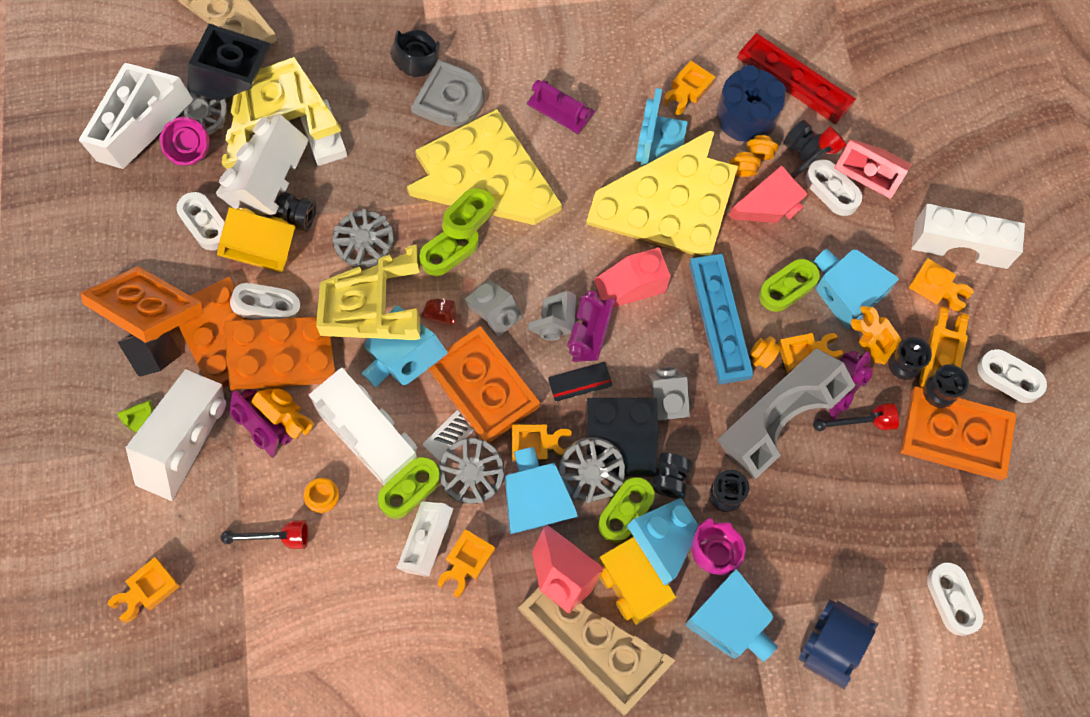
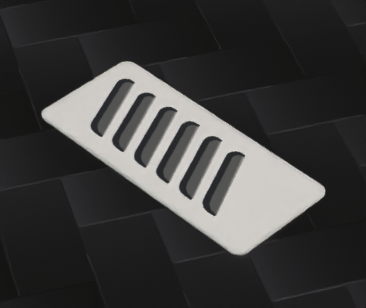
[423,410,473,461]

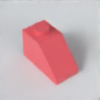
[834,139,912,199]
[728,166,808,223]
[594,247,670,308]
[532,525,604,613]

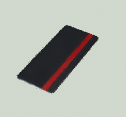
[548,362,613,402]

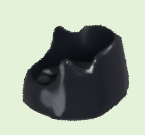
[390,30,440,77]

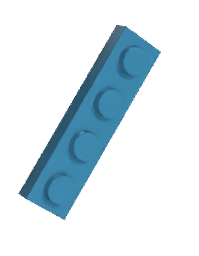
[689,254,753,385]

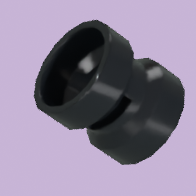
[783,120,821,162]
[273,192,316,231]
[888,337,932,380]
[923,364,969,408]
[652,453,694,499]
[709,470,750,512]

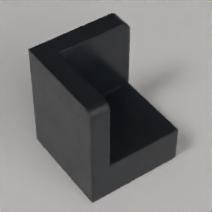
[118,331,181,377]

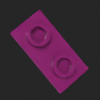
[527,79,595,134]
[567,291,615,362]
[822,350,873,420]
[229,389,293,458]

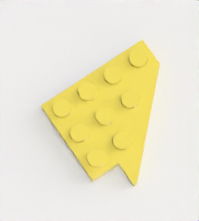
[407,109,562,225]
[586,131,738,257]

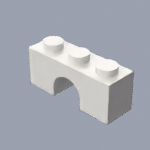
[911,204,1025,269]

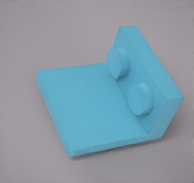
[635,88,688,168]

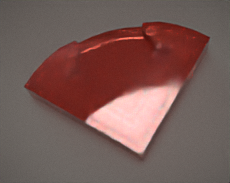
[422,299,457,325]

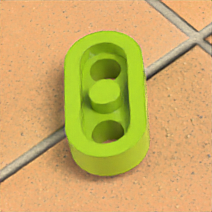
[442,188,494,239]
[419,231,479,276]
[759,259,820,312]
[378,457,440,519]
[598,477,655,543]

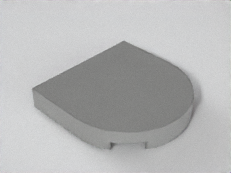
[411,59,484,127]

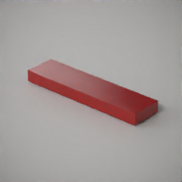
[737,33,856,125]

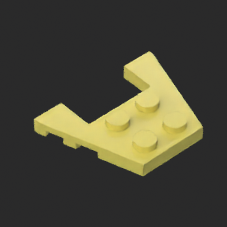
[222,57,342,169]
[316,244,420,340]

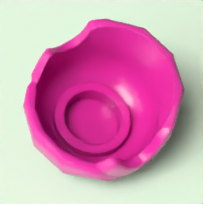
[160,117,210,166]
[691,518,746,575]

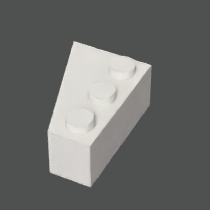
[79,62,193,169]
[215,114,309,216]
[309,367,418,486]
[125,369,226,501]

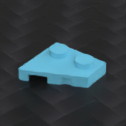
[627,498,699,586]

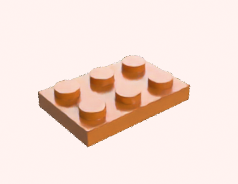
[80,266,203,343]
[178,276,252,387]
[223,317,335,390]
[427,326,541,443]
[900,386,1017,481]

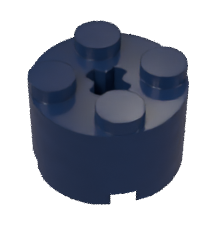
[717,65,786,142]
[798,599,879,690]

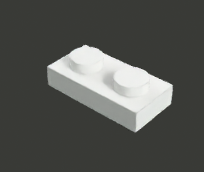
[300,99,348,166]
[397,501,453,577]

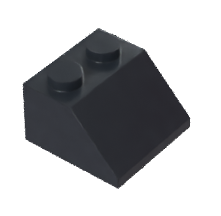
[187,23,270,101]
[585,398,658,477]

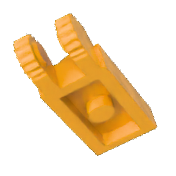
[918,306,969,393]

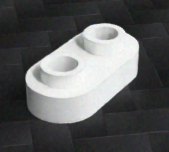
[805,160,862,216]
[177,192,225,250]
[230,283,300,320]
[977,349,1047,403]
[927,563,983,636]

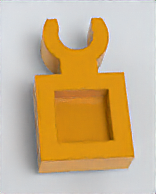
[663,61,716,115]
[908,258,974,312]
[850,306,902,365]
[778,333,843,375]
[251,387,314,439]
[512,425,572,461]
[437,529,496,599]
[107,557,180,623]

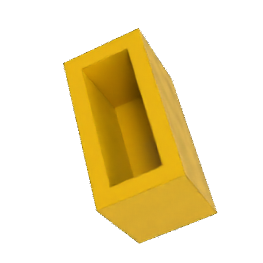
[217,207,295,273]
[598,537,676,625]

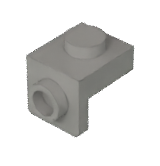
[464,279,522,337]
[528,291,576,341]
[648,367,690,420]

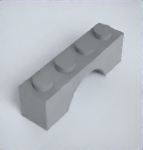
[717,348,855,479]

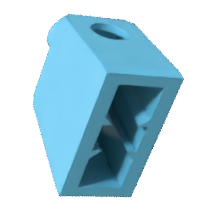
[813,248,899,330]
[361,305,448,388]
[505,447,578,535]
[685,569,778,663]

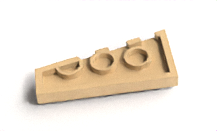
[177,0,277,44]
[518,588,676,716]

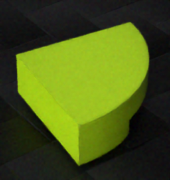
[117,400,155,433]

